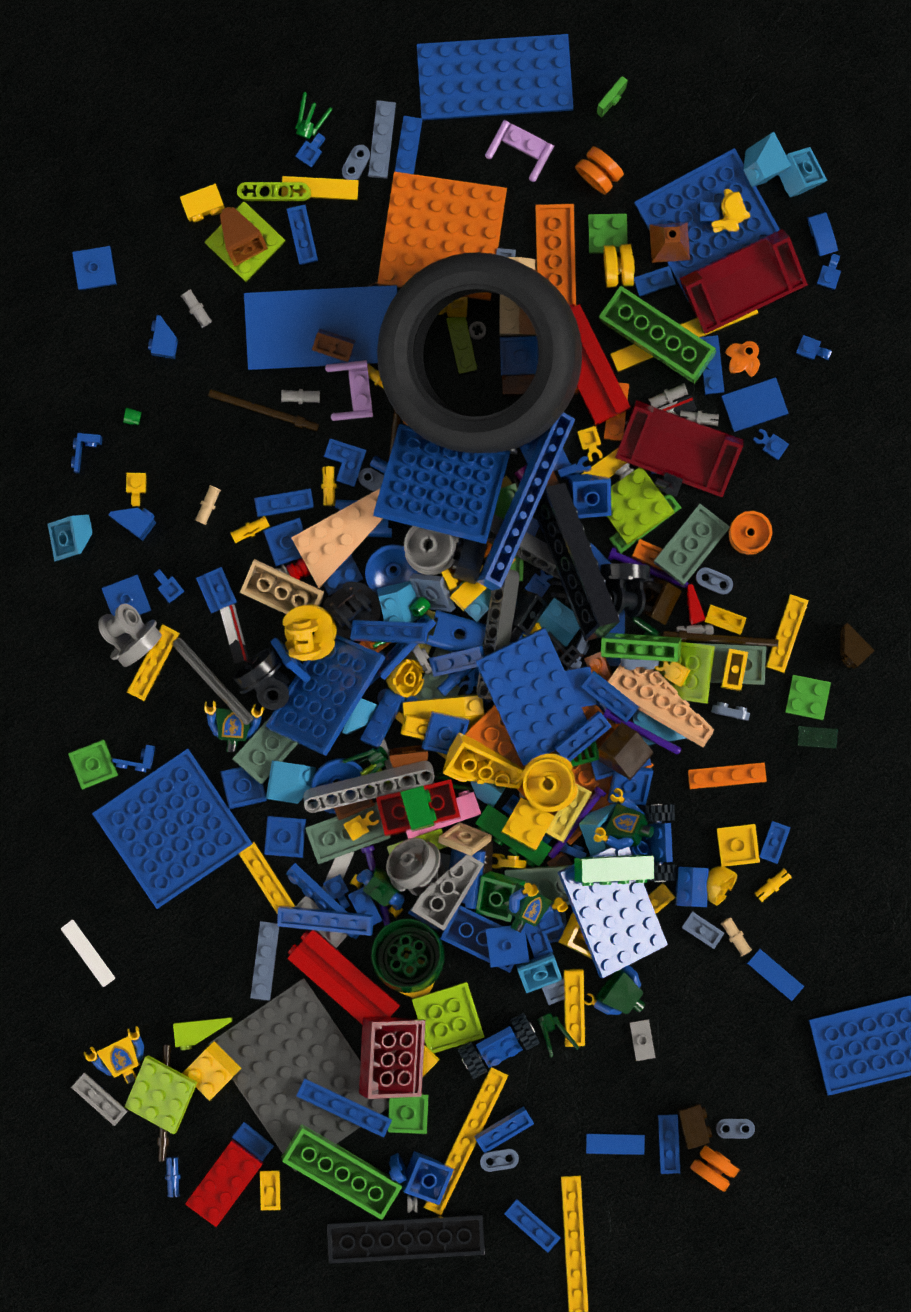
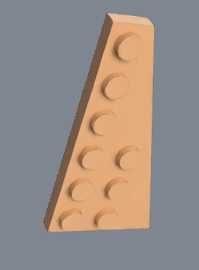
[292,488,383,588]
[608,663,714,747]

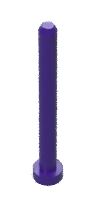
[607,547,689,588]
[603,708,681,754]
[548,786,607,859]
[361,845,391,926]

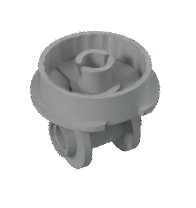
[404,526,459,575]
[98,604,162,667]
[386,838,446,896]

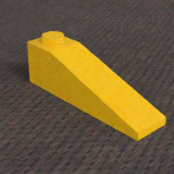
[402,693,484,730]
[443,732,524,789]

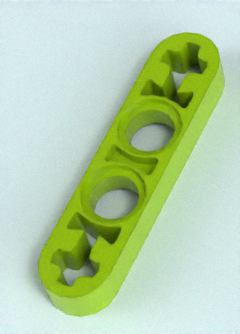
[237,182,311,201]

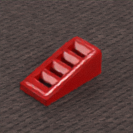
[687,584,706,626]

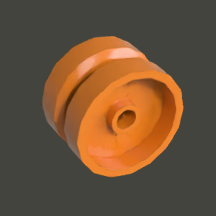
[575,146,624,195]
[728,511,773,555]
[690,1145,740,1192]

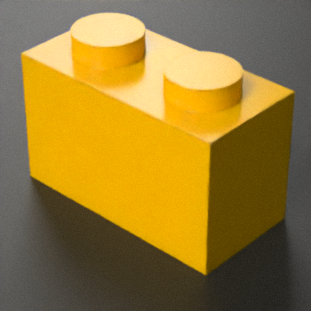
[180,184,224,222]
[721,648,748,691]

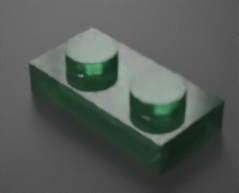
[797,726,838,749]

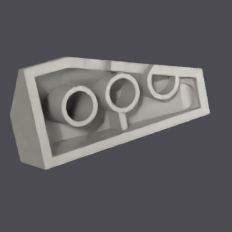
[411,854,484,930]

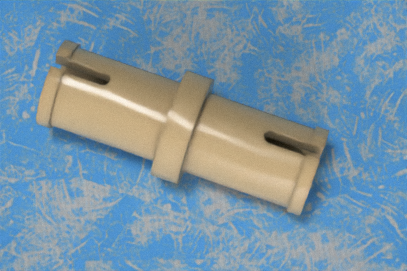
[195,485,221,525]
[721,917,752,956]

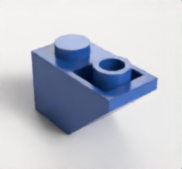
[148,315,178,359]

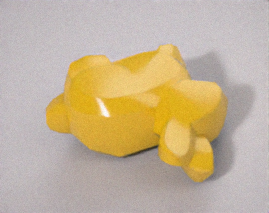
[711,189,750,233]

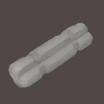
[676,624,714,634]

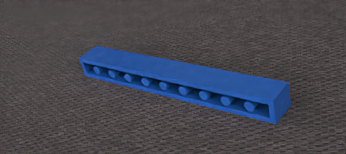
[476,412,575,591]

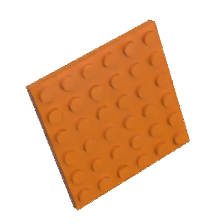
[377,172,507,301]

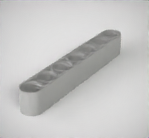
[303,761,434,813]

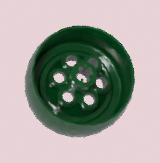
[371,919,445,993]

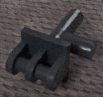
[655,472,683,497]
[548,631,583,669]

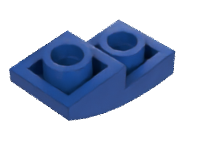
[807,212,838,256]

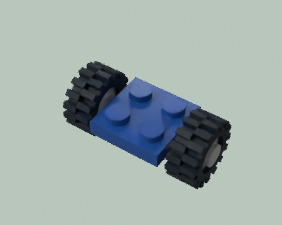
[640,804,678,882]
[457,1013,540,1079]

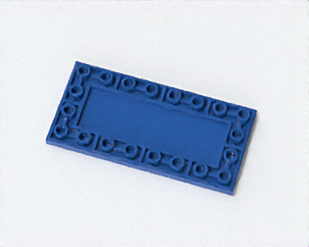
[244,285,397,370]

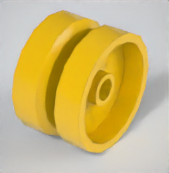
[604,244,635,288]

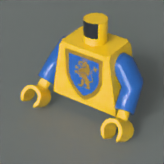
[84,1026,144,1084]

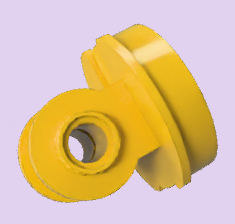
[283,604,337,661]
[522,753,578,812]

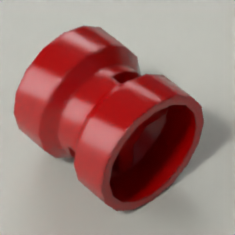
[286,558,311,580]

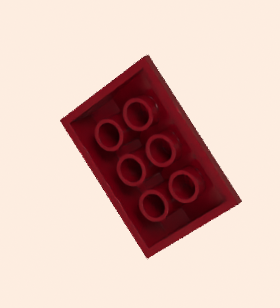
[359,1017,426,1099]

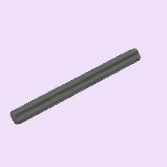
[173,638,253,725]

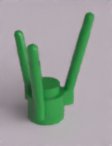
[295,92,332,139]

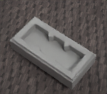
[630,1019,655,1061]

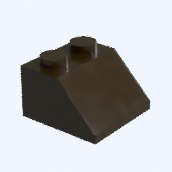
[641,576,681,625]
[840,623,874,669]
[599,722,653,780]
[677,1103,712,1149]

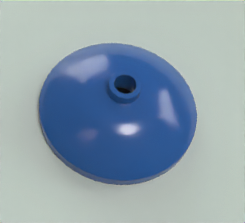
[365,544,422,596]
[311,758,367,814]

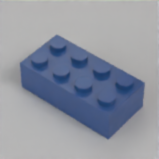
[440,905,527,973]

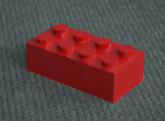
[376,779,461,836]
[185,1140,264,1227]

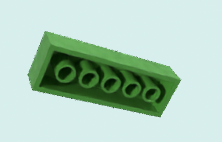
[599,286,716,384]
[282,1124,402,1220]

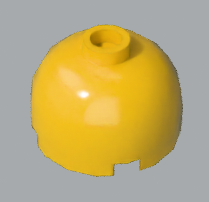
[386,659,424,698]
[707,866,737,906]

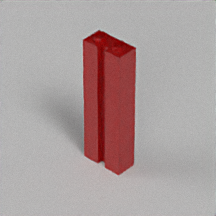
[569,304,630,426]
[287,930,400,1025]

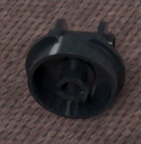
[600,563,654,617]
[323,582,381,639]
[233,647,291,710]

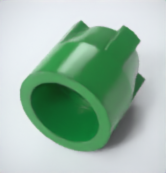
[123,408,141,425]
[409,597,431,617]

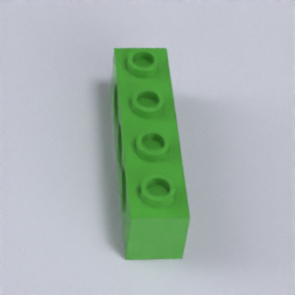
[601,633,681,662]

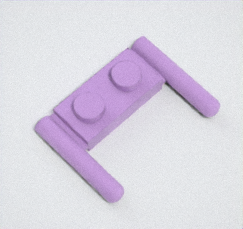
[485,120,554,182]
[325,360,373,421]

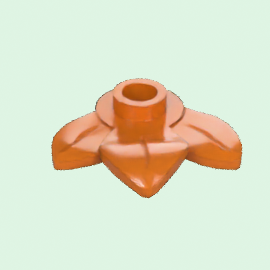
[725,341,760,377]

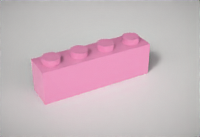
[406,790,481,839]

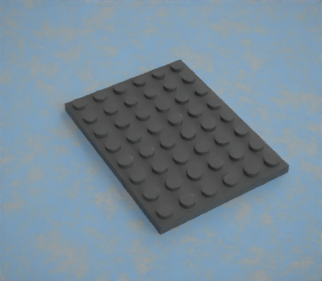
[209,978,389,1172]

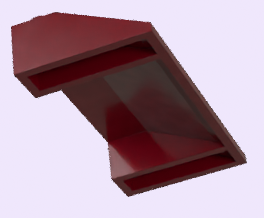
[679,229,808,334]
[615,400,743,497]

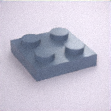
[409,573,456,612]

